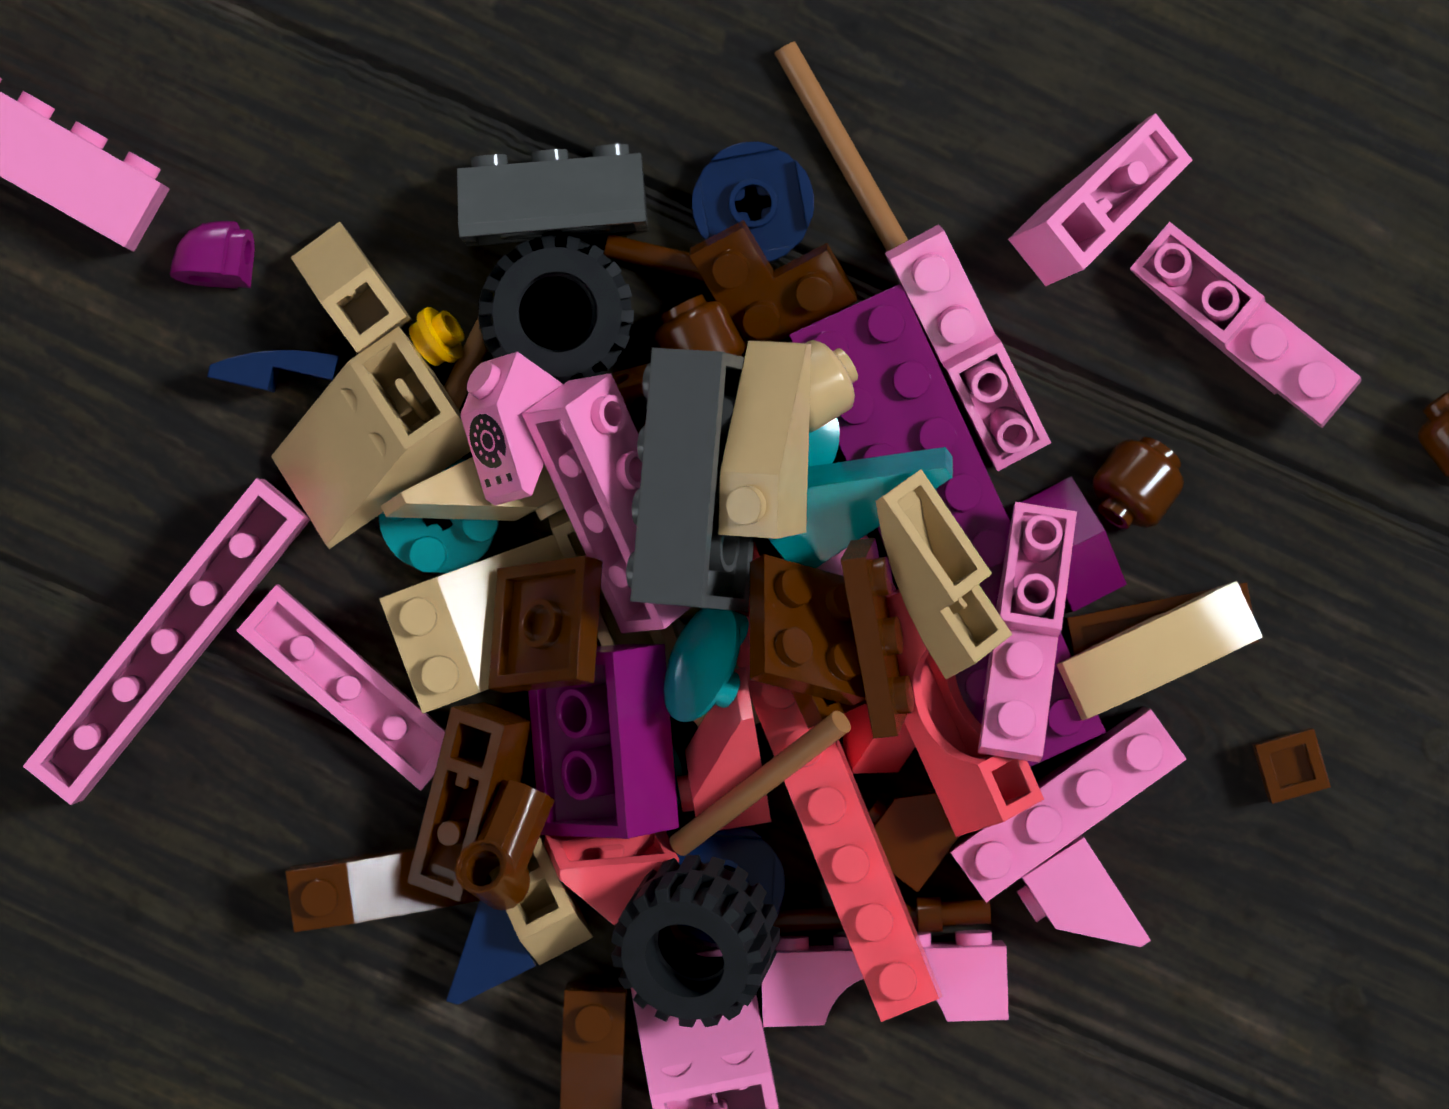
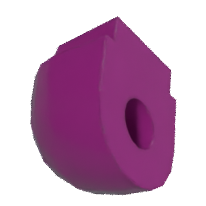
[170,221,255,289]

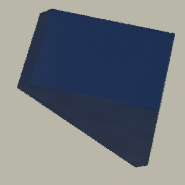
[446,879,537,1005]

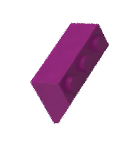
[528,644,679,839]

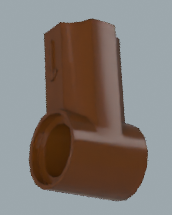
[455,779,555,910]

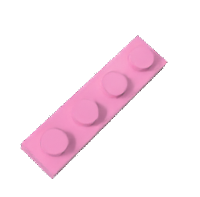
[236,584,446,791]

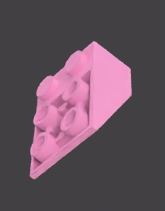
[631,948,780,1109]

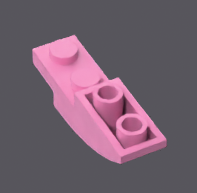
[1130,222,1361,428]
[885,224,1051,471]
[978,502,1077,763]

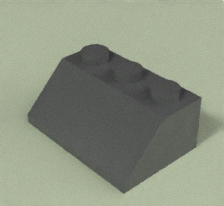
[457,144,648,247]

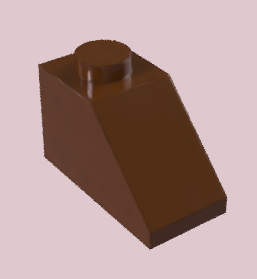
[868,789,960,892]

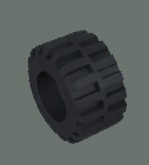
[478,235,634,384]
[611,855,780,1028]

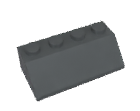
[626,348,754,612]

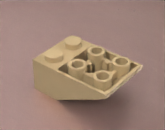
[271,326,471,549]

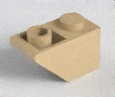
[291,222,413,353]

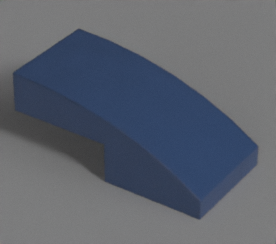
[207,350,344,393]

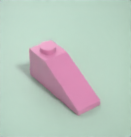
[1008,113,1192,286]

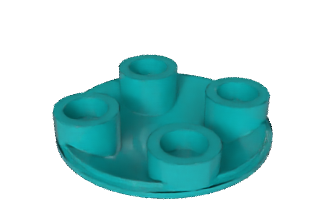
[664,608,749,722]

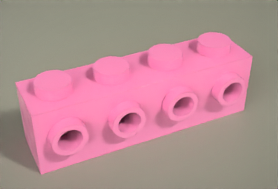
[522,373,691,633]

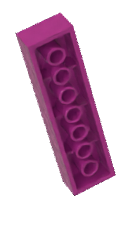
[788,284,1106,767]

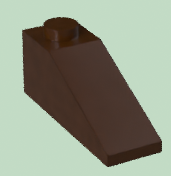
[407,702,532,902]
[285,848,480,932]
[560,982,628,1109]

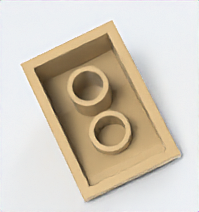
[379,534,598,714]

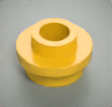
[409,307,464,366]

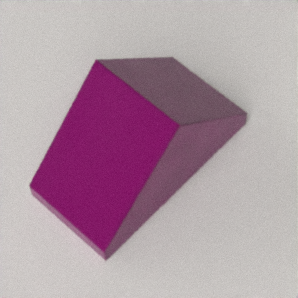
[1021,476,1127,612]

